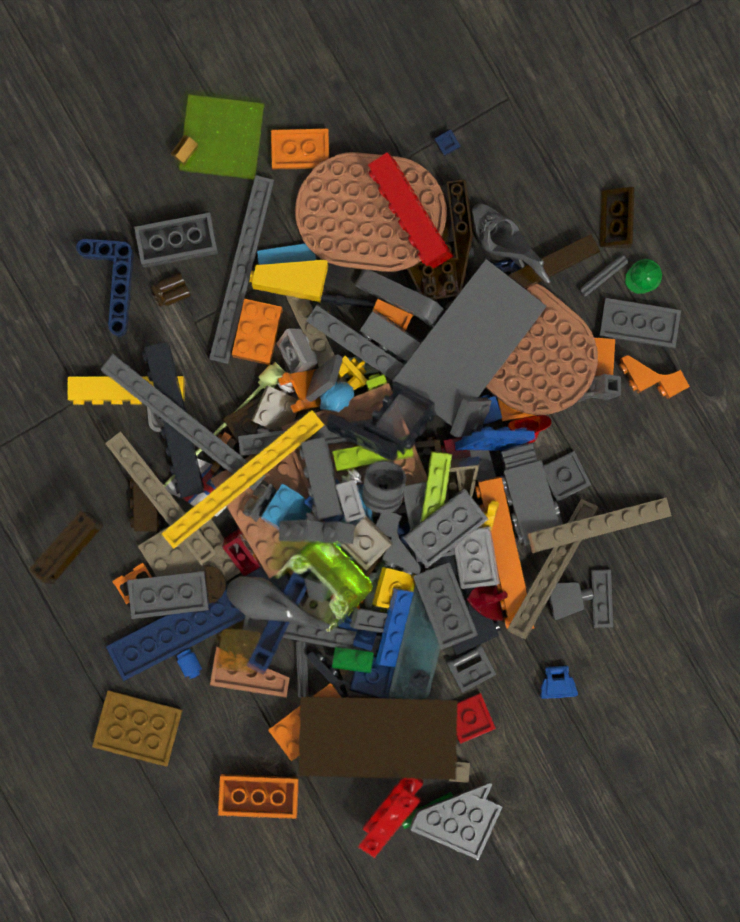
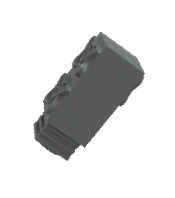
[499,443,563,546]

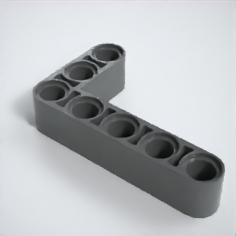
[354,269,446,329]

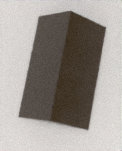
[600,187,634,249]

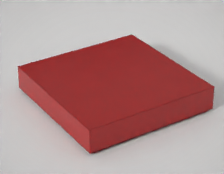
[457,693,496,744]

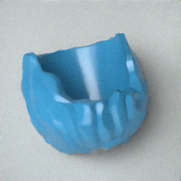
[320,381,354,412]

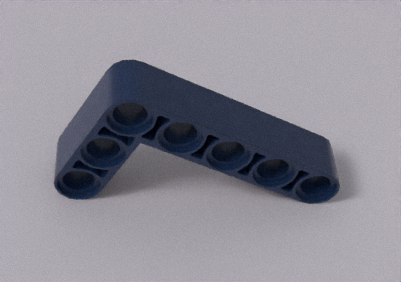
[76,239,134,337]

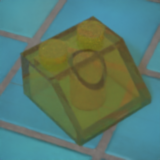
[216,629,261,674]

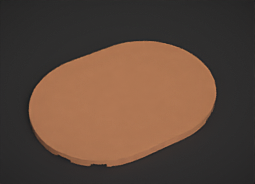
[295,152,447,272]
[486,283,598,415]

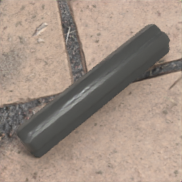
[579,255,628,296]
[296,641,309,698]

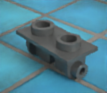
[243,480,277,522]

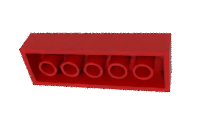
[368,152,453,269]

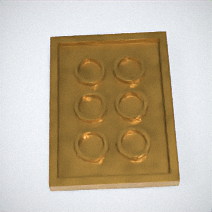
[92,690,183,767]

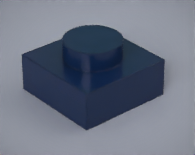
[434,130,460,156]

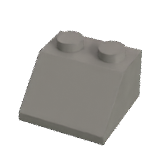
[277,329,318,373]

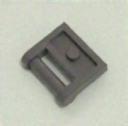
[446,644,496,693]

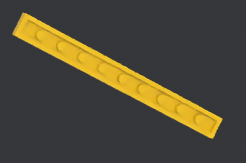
[162,410,324,549]

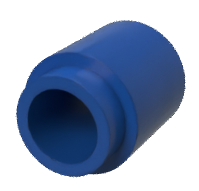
[177,649,202,679]

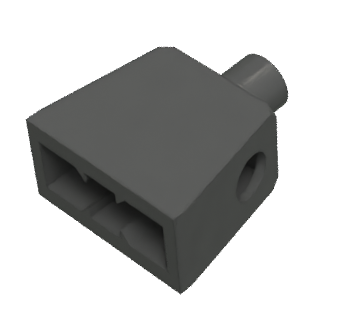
[549,583,593,620]

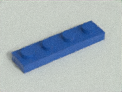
[375,588,414,667]

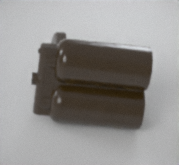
[151,272,191,307]

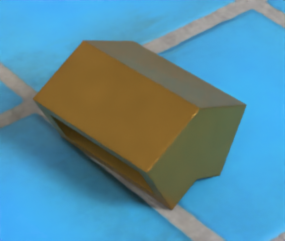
[171,135,199,165]

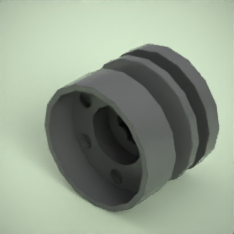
[362,461,406,513]

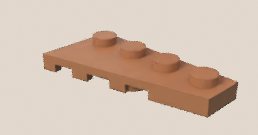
[210,647,290,698]

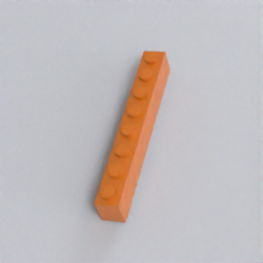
[475,476,534,629]

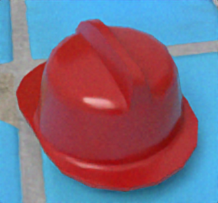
[508,415,552,444]

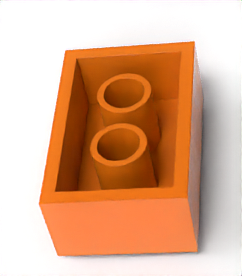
[232,299,283,365]

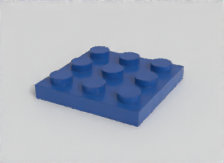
[455,427,535,451]

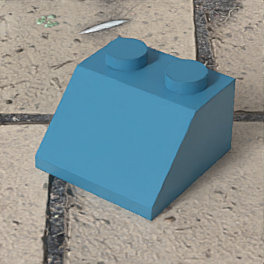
[261,484,312,530]

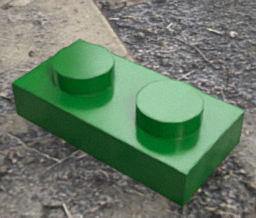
[332,647,374,673]

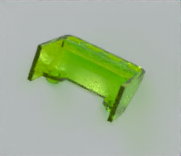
[275,542,372,632]

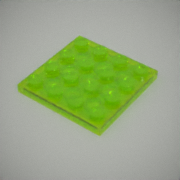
[179,95,264,180]

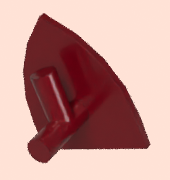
[467,585,508,621]

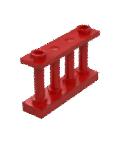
[358,778,424,858]

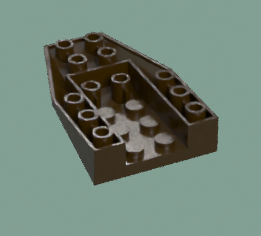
[407,179,473,300]

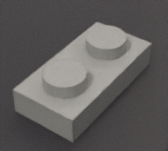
[335,479,365,522]

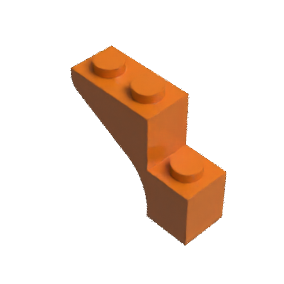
[619,356,690,399]

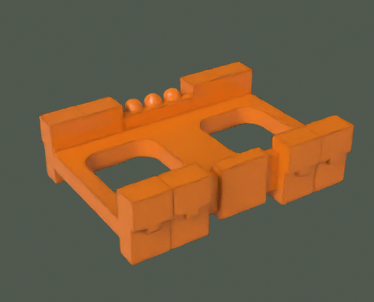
[112,563,152,604]

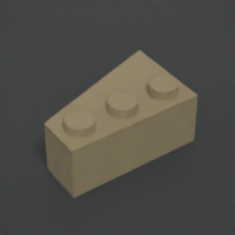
[445,456,480,503]

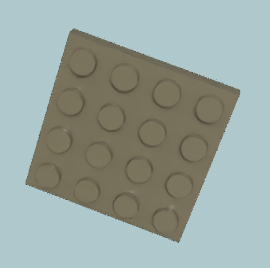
[138,518,241,593]

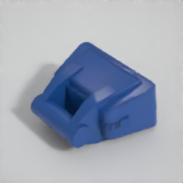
[540,666,578,699]

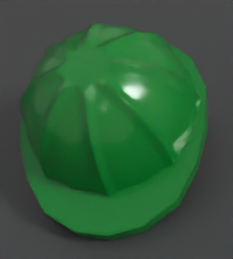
[626,259,663,294]

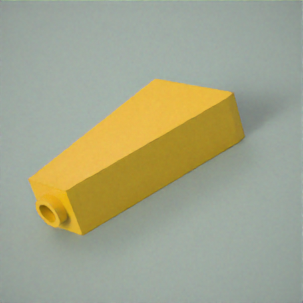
[249,260,328,302]

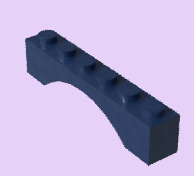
[246,559,317,675]

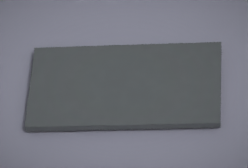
[393,259,547,427]

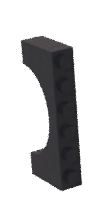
[410,548,501,654]

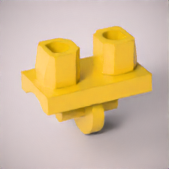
[338,356,368,390]

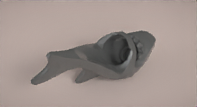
[471,204,551,283]
[226,576,330,630]

